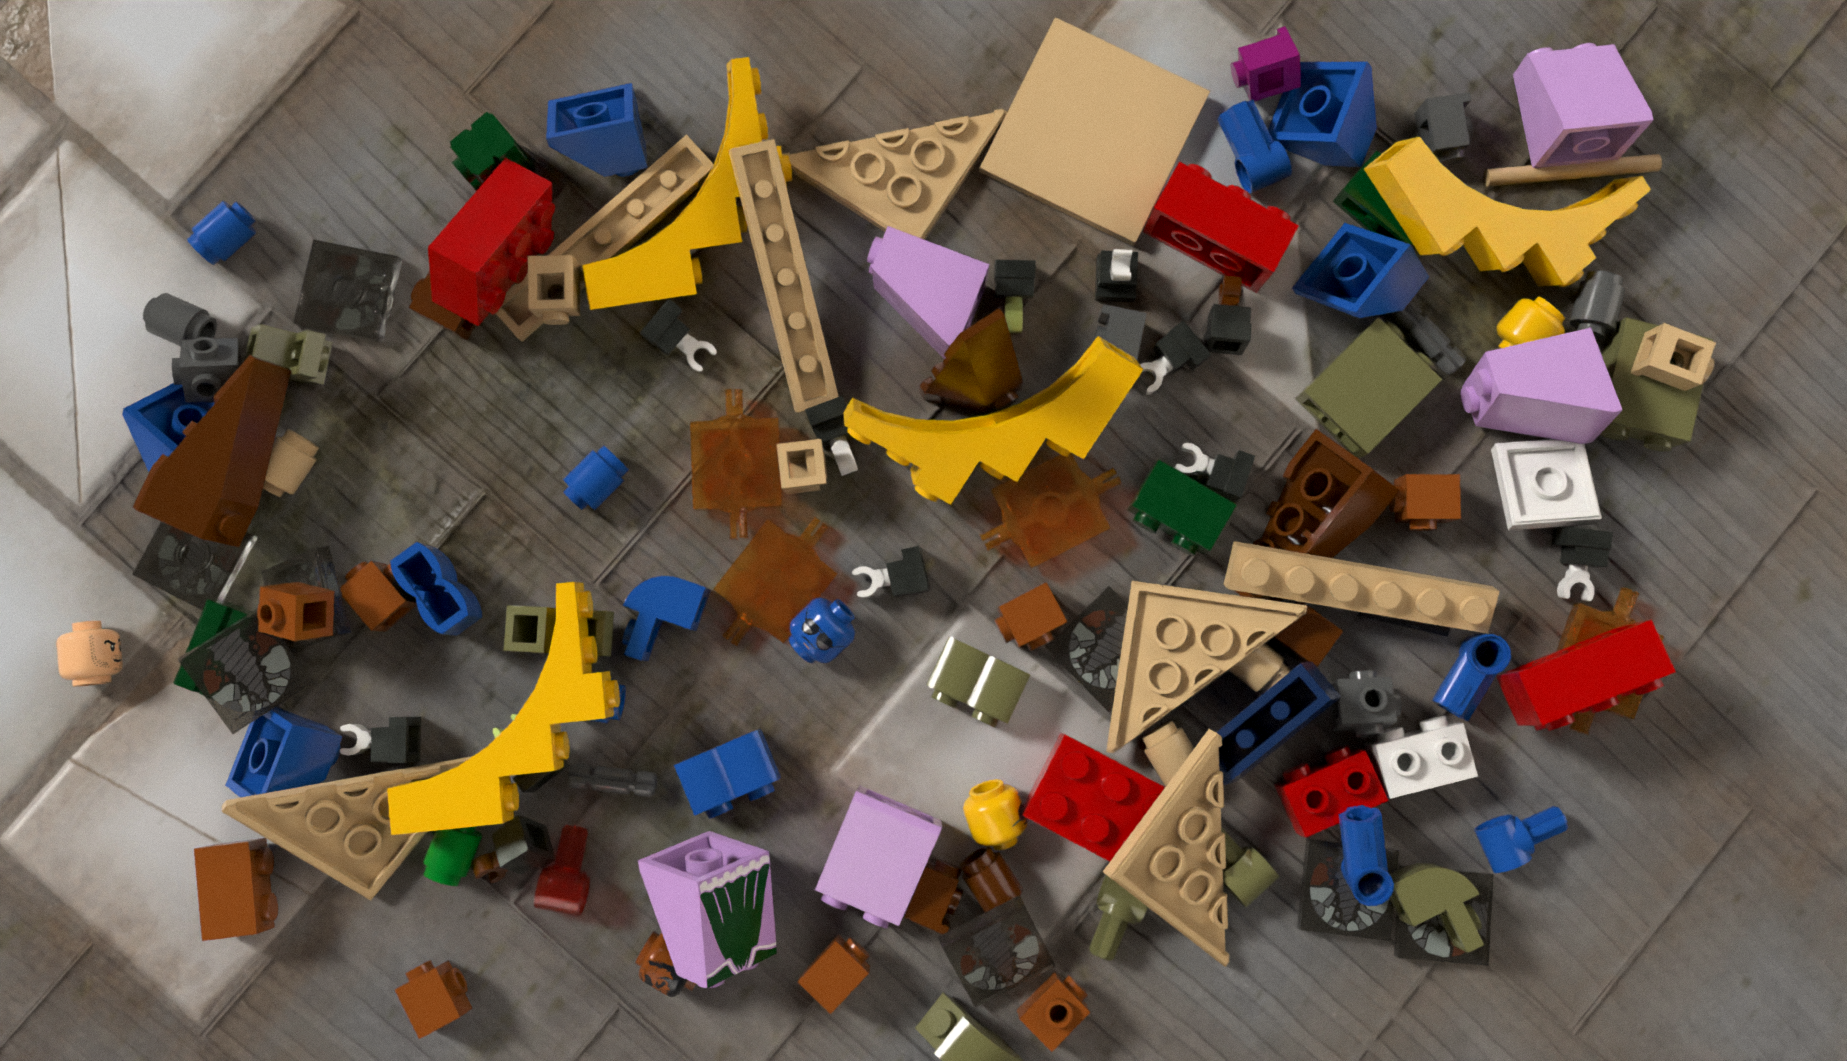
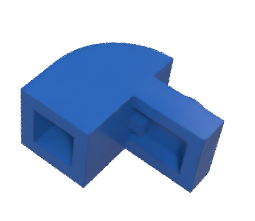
[622,576,711,661]

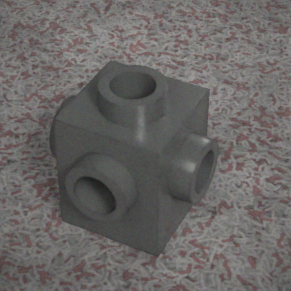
[172,337,242,403]
[1330,670,1402,738]

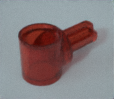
[534,825,590,917]

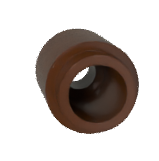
[960,846,1023,916]

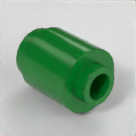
[423,826,483,886]

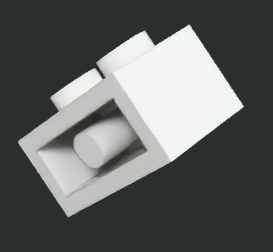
[1364,716,1478,799]

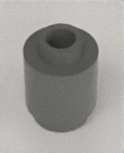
[1570,271,1625,339]
[143,293,217,346]

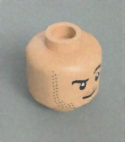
[56,621,123,687]

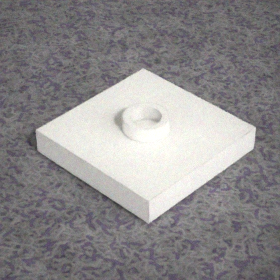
[1491,439,1602,531]

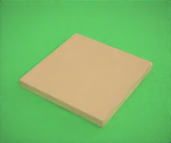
[979,17,1210,246]

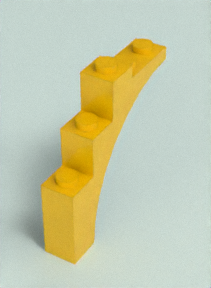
[581,57,792,310]
[1364,137,1651,287]
[843,336,1143,505]
[387,582,620,835]

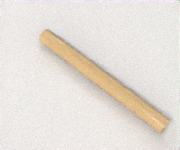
[1484,154,1662,187]

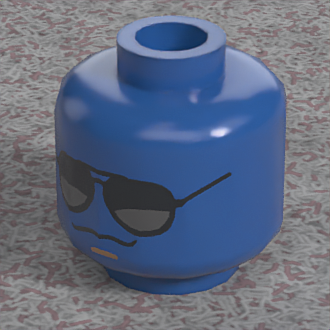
[789,598,855,663]

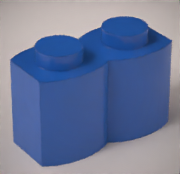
[390,542,482,636]
[674,729,781,819]

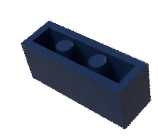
[1216,661,1341,786]

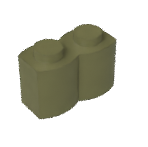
[926,636,1030,728]

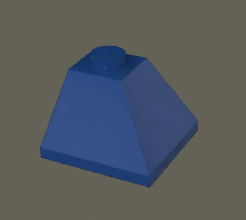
[1268,62,1377,167]
[546,83,647,177]
[1292,223,1429,318]
[122,383,214,471]
[225,701,342,798]

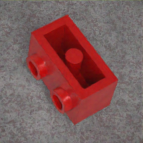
[1274,745,1389,838]

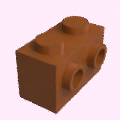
[194,838,278,941]

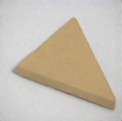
[782,109,1007,240]
[1106,581,1307,753]
[1103,729,1229,967]
[222,756,472,900]

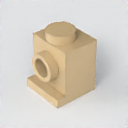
[528,255,582,325]
[1630,323,1716,391]
[777,439,828,495]

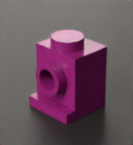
[1230,26,1301,102]

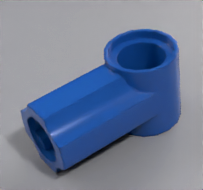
[1217,100,1292,194]
[1431,634,1511,721]
[1338,805,1394,906]

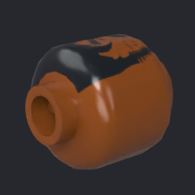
[635,931,696,997]

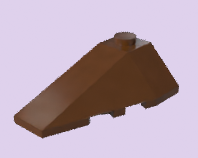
[919,308,1023,413]
[133,355,291,547]
[1235,429,1400,602]

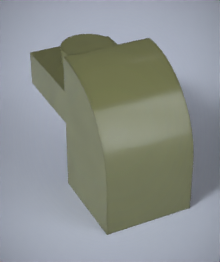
[244,324,333,385]
[503,605,614,657]
[1390,863,1484,953]
[915,992,1024,1061]

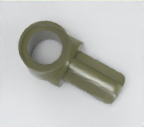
[1221,826,1279,907]
[1089,875,1148,961]

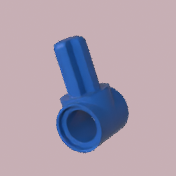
[1474,806,1568,873]

